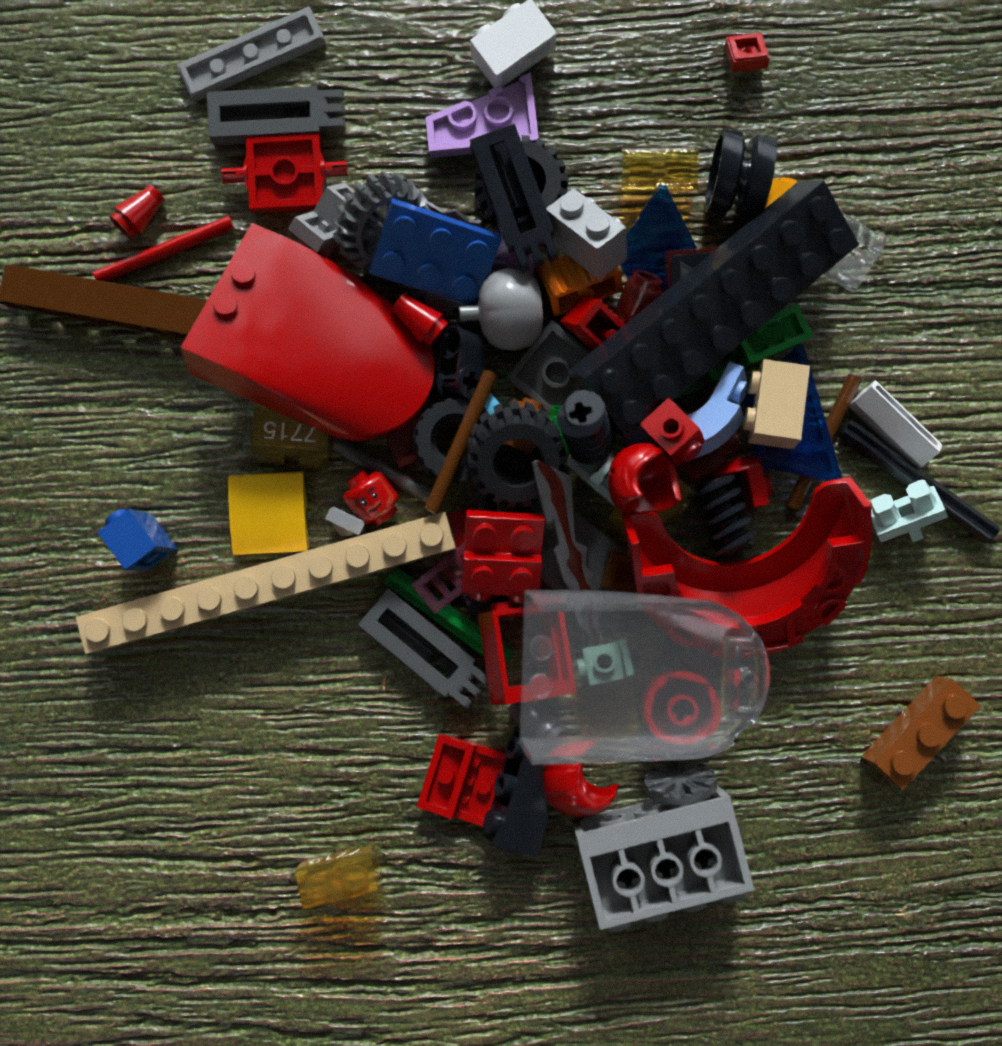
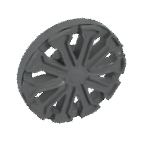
[644,761,717,805]

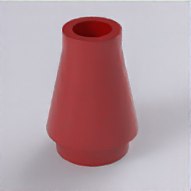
[109,184,165,239]
[391,293,449,347]

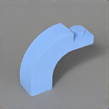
[624,361,749,459]

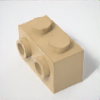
[743,359,810,449]

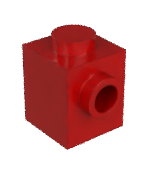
[640,398,705,467]

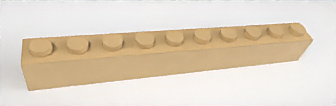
[76,511,457,654]

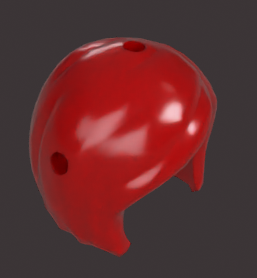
[608,443,681,513]
[542,745,620,818]

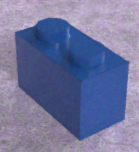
[97,508,178,571]

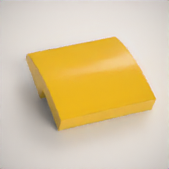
[228,471,309,555]

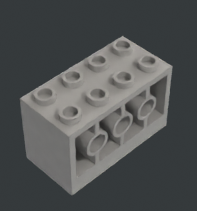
[571,785,754,932]

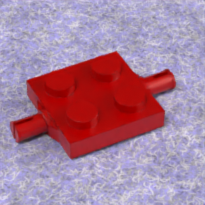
[221,132,349,213]

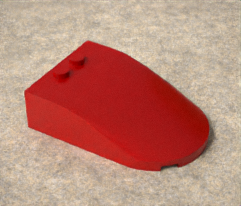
[180,223,435,441]

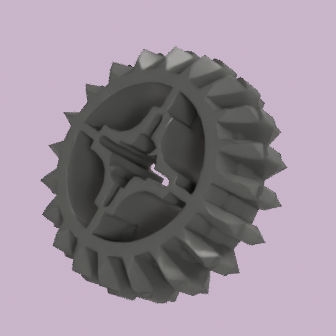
[332,171,431,273]

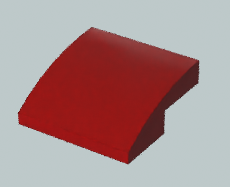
[416,733,506,827]

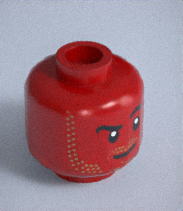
[343,469,399,527]

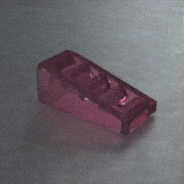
[412,543,464,614]

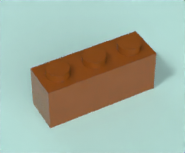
[861,676,981,790]

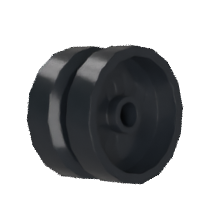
[705,129,777,220]

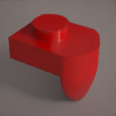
[713,454,772,509]

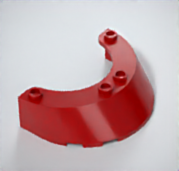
[621,477,872,658]

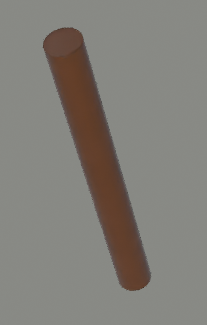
[424,370,497,514]
[785,374,862,512]

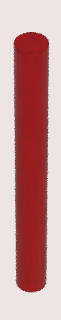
[93,215,235,282]

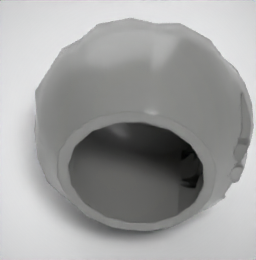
[459,268,543,351]

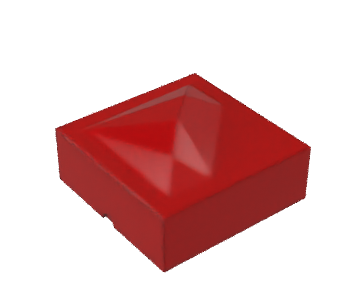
[724,33,770,72]

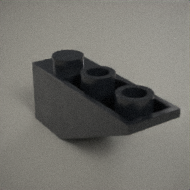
[482,726,549,856]

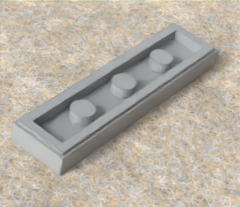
[177,6,326,102]

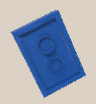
[369,198,502,306]

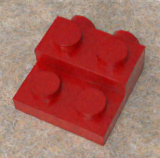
[461,510,545,603]

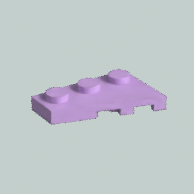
[425,72,539,158]

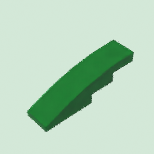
[672,303,814,402]

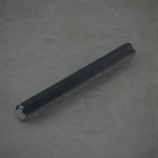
[839,421,1000,543]

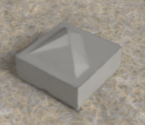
[325,506,369,536]

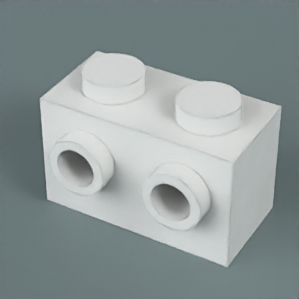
[470,0,557,88]

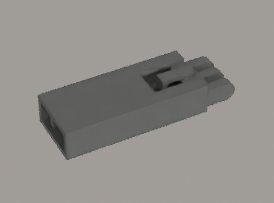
[207,86,346,146]
[358,588,488,710]

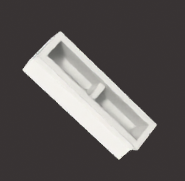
[849,380,942,468]

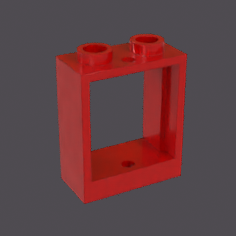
[478,596,576,705]

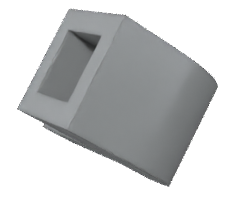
[288,182,354,258]

